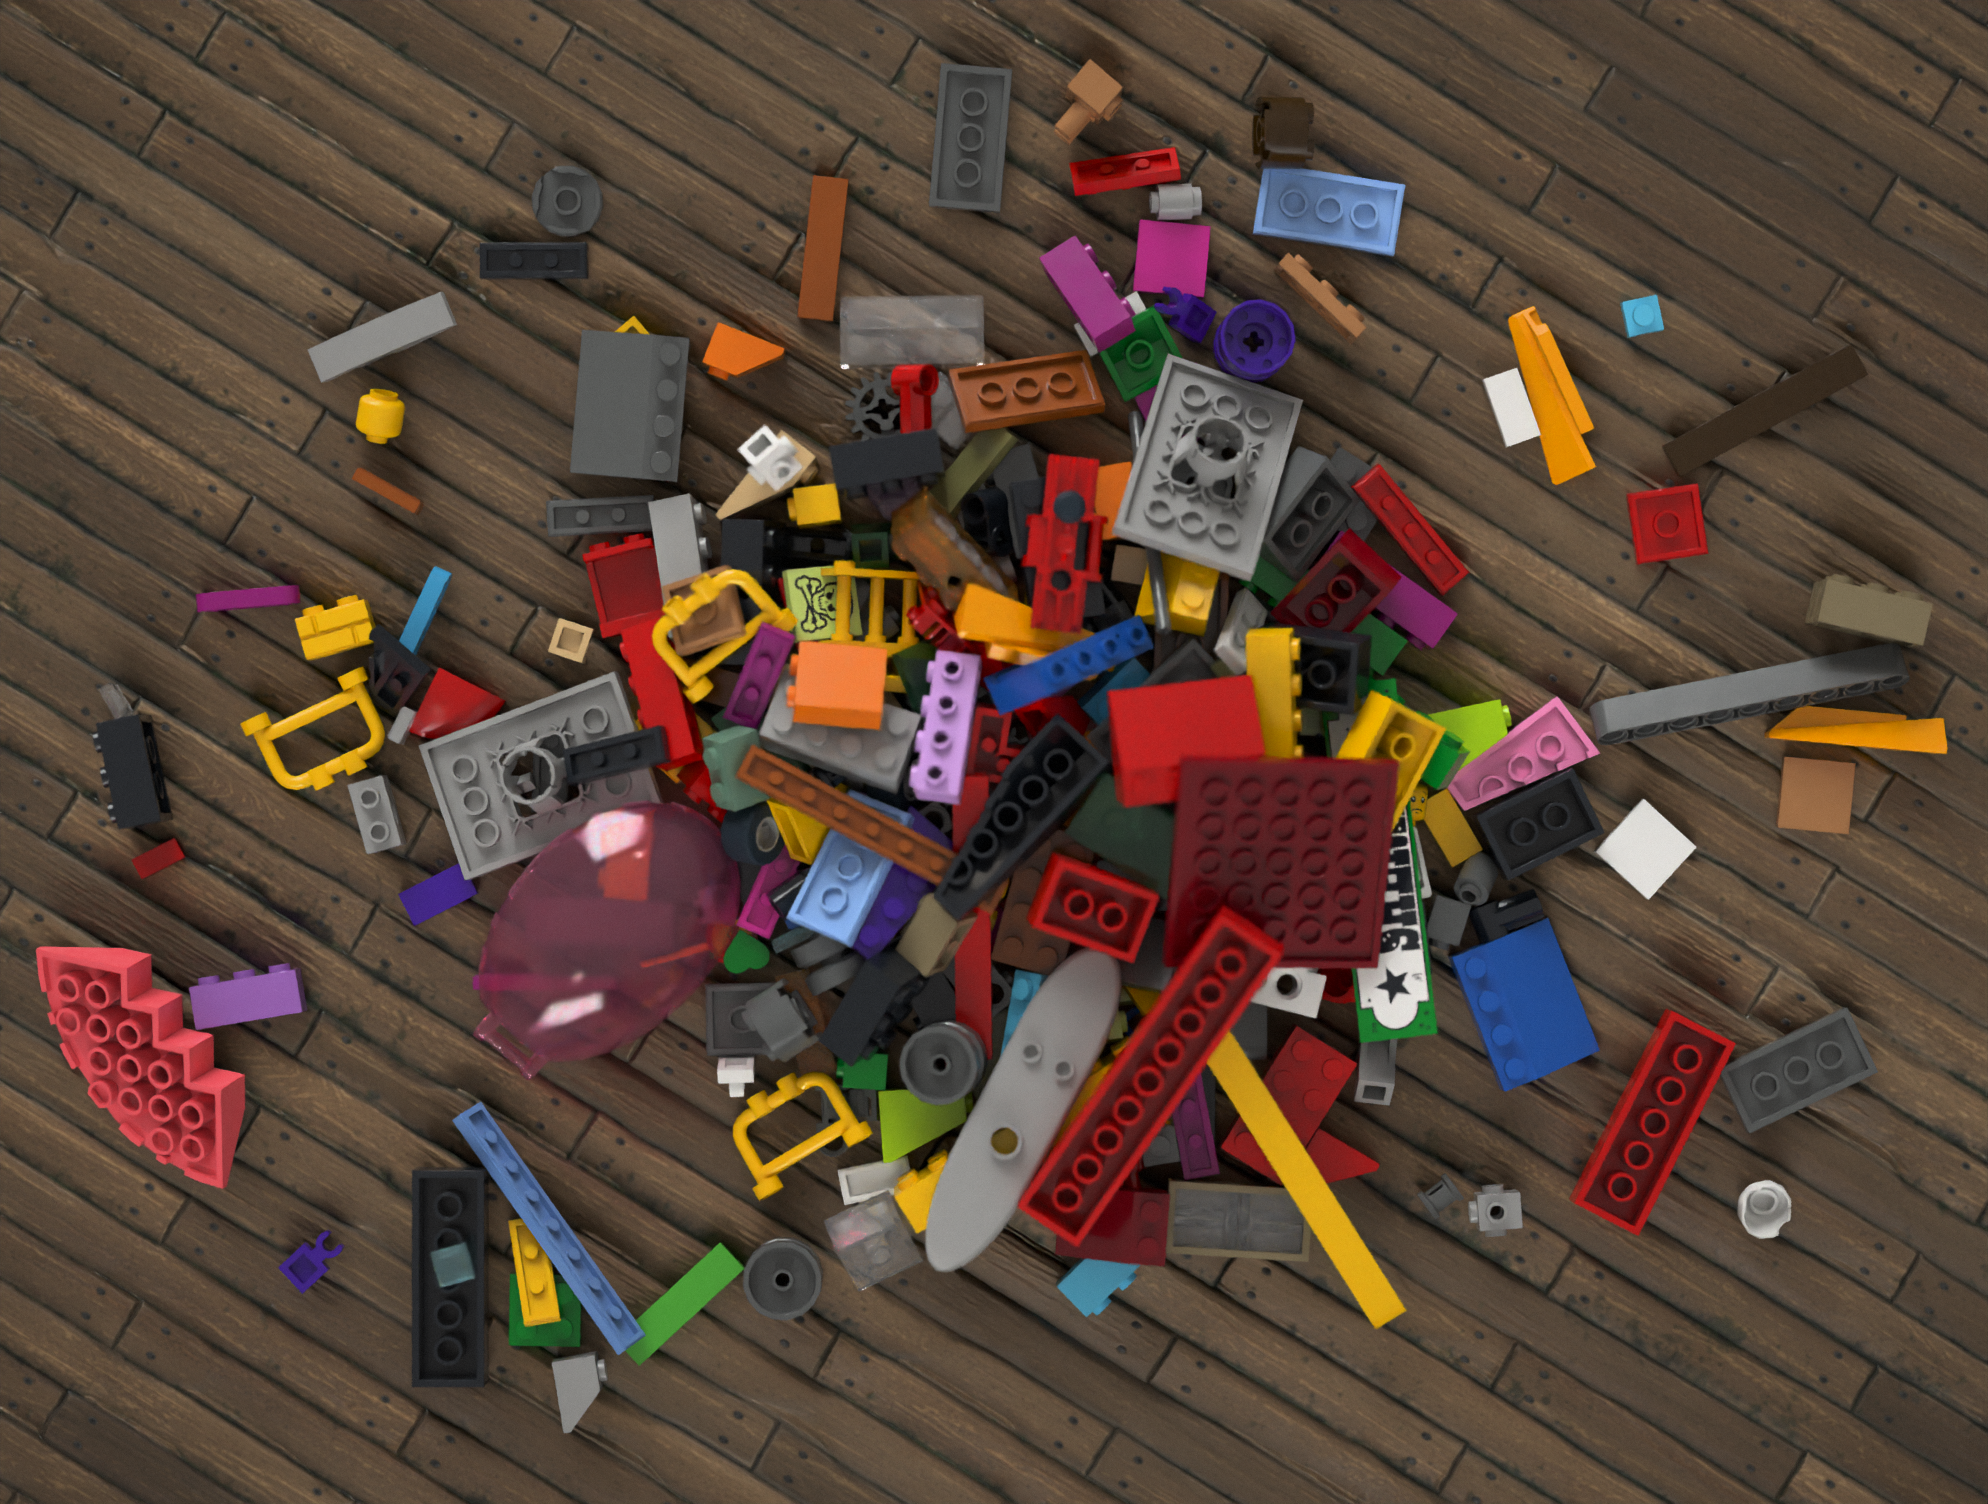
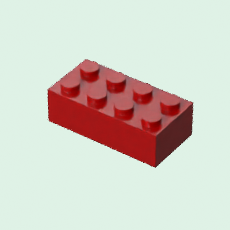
[1218,1023,1357,1186]

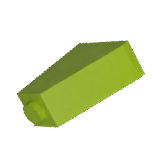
[1427,699,1512,787]
[878,1087,973,1163]

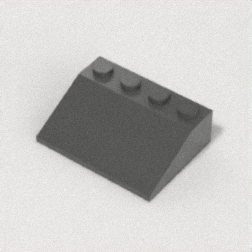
[570,330,690,482]

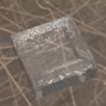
[98,683,133,719]

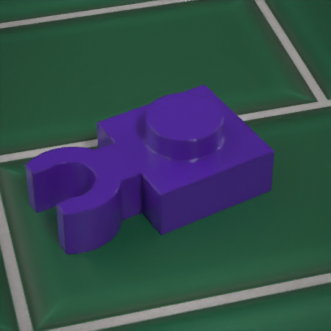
[1154,287,1217,343]
[278,1230,344,1294]

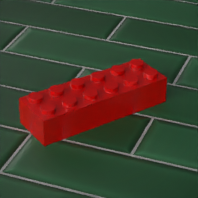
[1569,1009,1736,1236]

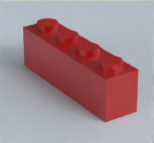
[620,617,704,771]

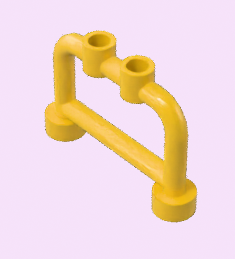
[652,569,798,703]
[240,666,385,791]
[732,1072,873,1201]

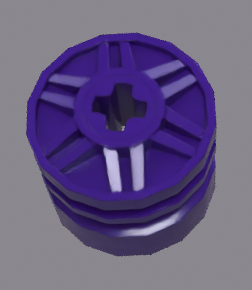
[1212,299,1295,383]

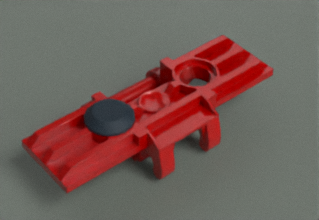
[1022,454,1109,634]

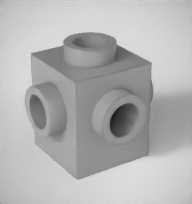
[1468,1184,1523,1237]

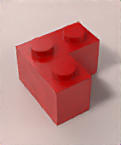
[966,702,1026,783]

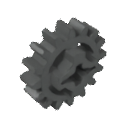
[845,372,900,441]

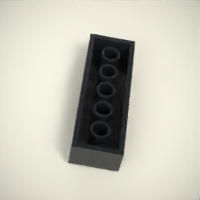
[412,1167,489,1387]

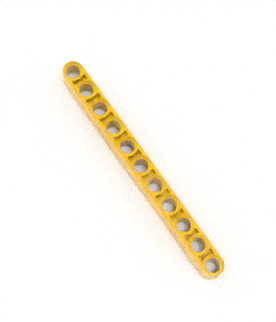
[1207,1031,1406,1330]

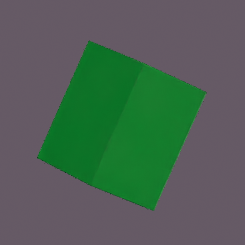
[1097,305,1182,402]

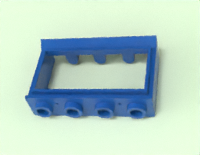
[984,615,1154,715]

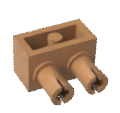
[1054,59,1123,145]

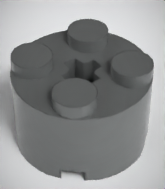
[742,978,822,1062]

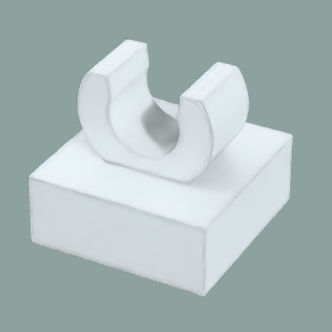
[717,1055,755,1097]

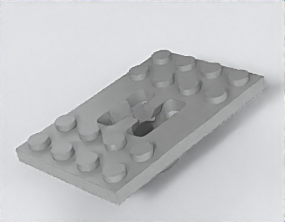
[1112,354,1303,581]
[419,671,665,880]

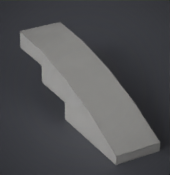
[308,292,457,383]

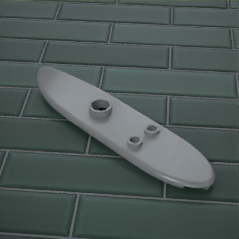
[925,947,1122,1272]

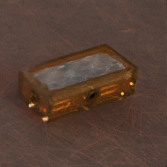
[891,487,1019,611]

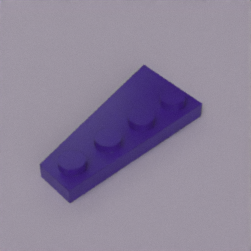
[852,806,953,960]

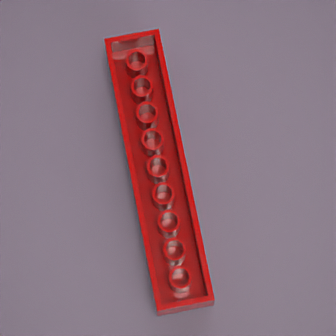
[1017,905,1284,1247]

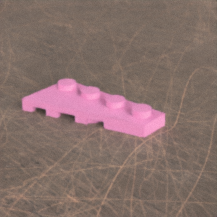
[1446,696,1600,811]

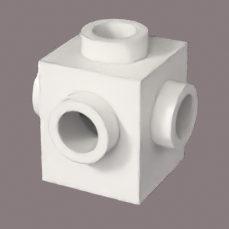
[738,425,803,491]

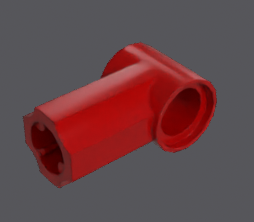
[891,364,939,434]

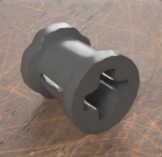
[1417,1173,1464,1220]

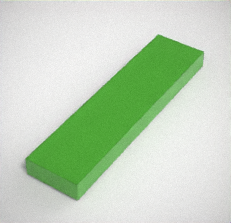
[625,1242,745,1366]

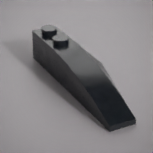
[933,713,1114,922]

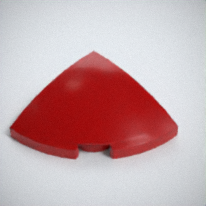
[409,668,506,739]

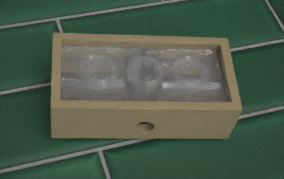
[1166,1177,1311,1262]

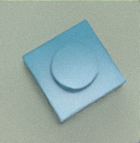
[1620,295,1664,338]

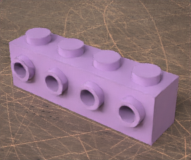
[910,650,982,805]

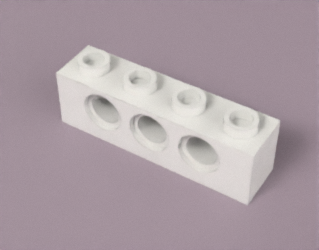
[1175,968,1327,1018]

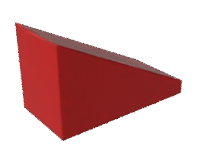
[131,838,186,879]

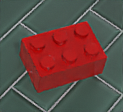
[1026,851,1159,963]

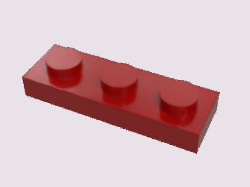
[1069,147,1181,196]

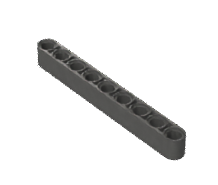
[1589,643,1910,745]

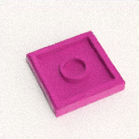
[1133,219,1211,299]

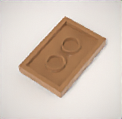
[1274,253,1367,345]

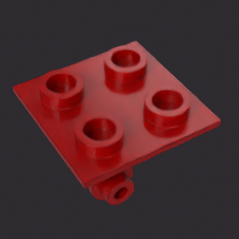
[906,580,976,654]

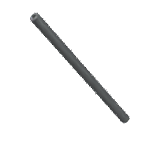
[1128,411,1172,634]

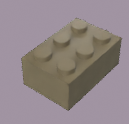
[1805,574,1933,648]

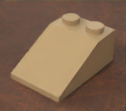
[715,430,819,522]

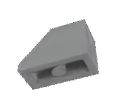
[552,1351,608,1433]

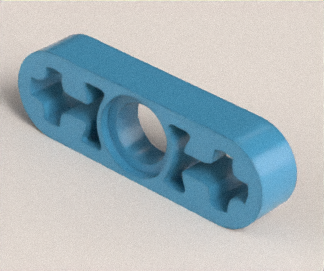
[399,566,452,655]

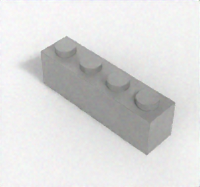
[648,493,712,643]

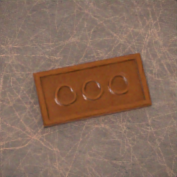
[948,349,1105,433]

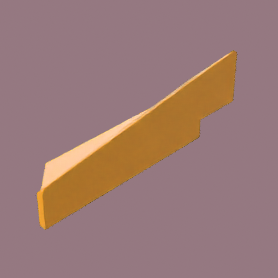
[1508,306,1596,485]
[954,584,1116,681]
[1764,706,1947,754]

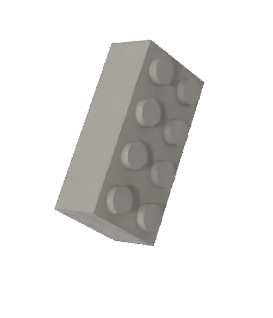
[759,669,921,794]

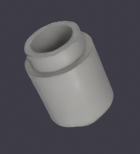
[1149,183,1202,220]

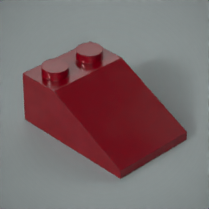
[1270,528,1402,633]
[1055,1186,1170,1267]

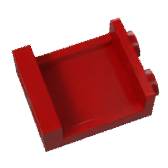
[582,533,665,639]

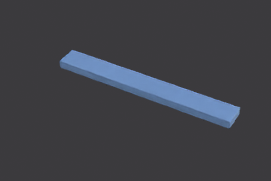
[452,1102,646,1355]

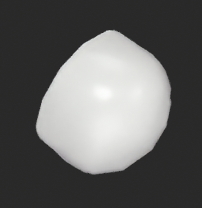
[1737,1180,1791,1239]

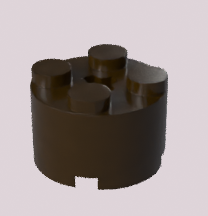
[1252,96,1314,169]

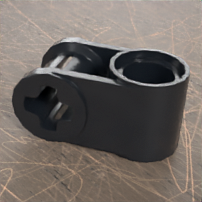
[961,487,1013,557]

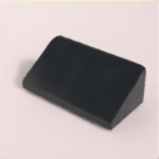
[784,527,853,570]

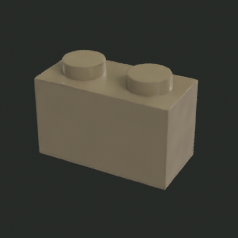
[895,892,978,977]

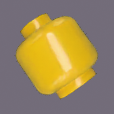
[356,389,405,444]

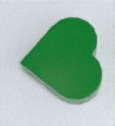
[723,929,770,974]

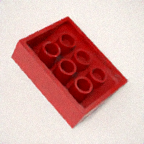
[1107,675,1266,807]

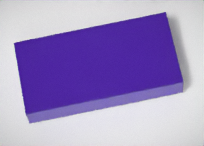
[398,863,479,926]

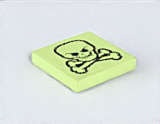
[782,566,863,643]

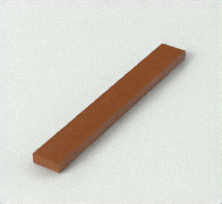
[735,744,1009,915]

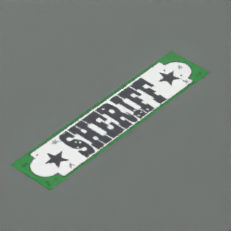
[1322,678,1438,1043]

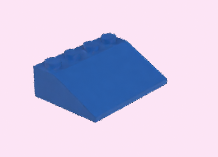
[1448,917,1600,1092]

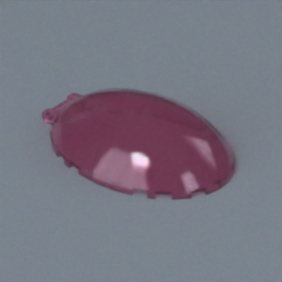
[473,800,741,1080]

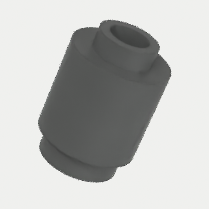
[1454,853,1498,906]

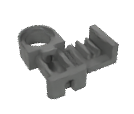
[815,1084,880,1157]

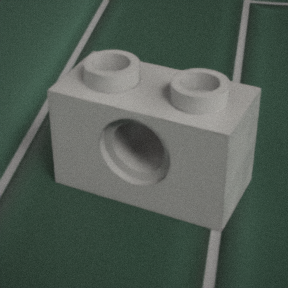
[347,775,407,854]

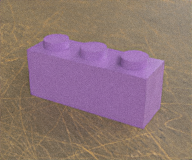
[189,963,307,1030]

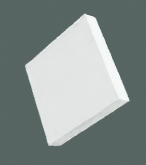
[1594,799,1696,900]

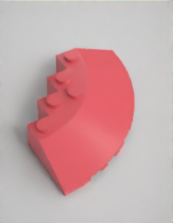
[36,947,245,1189]

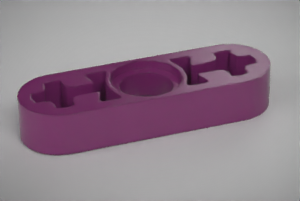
[195,585,301,613]

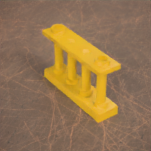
[818,561,950,660]

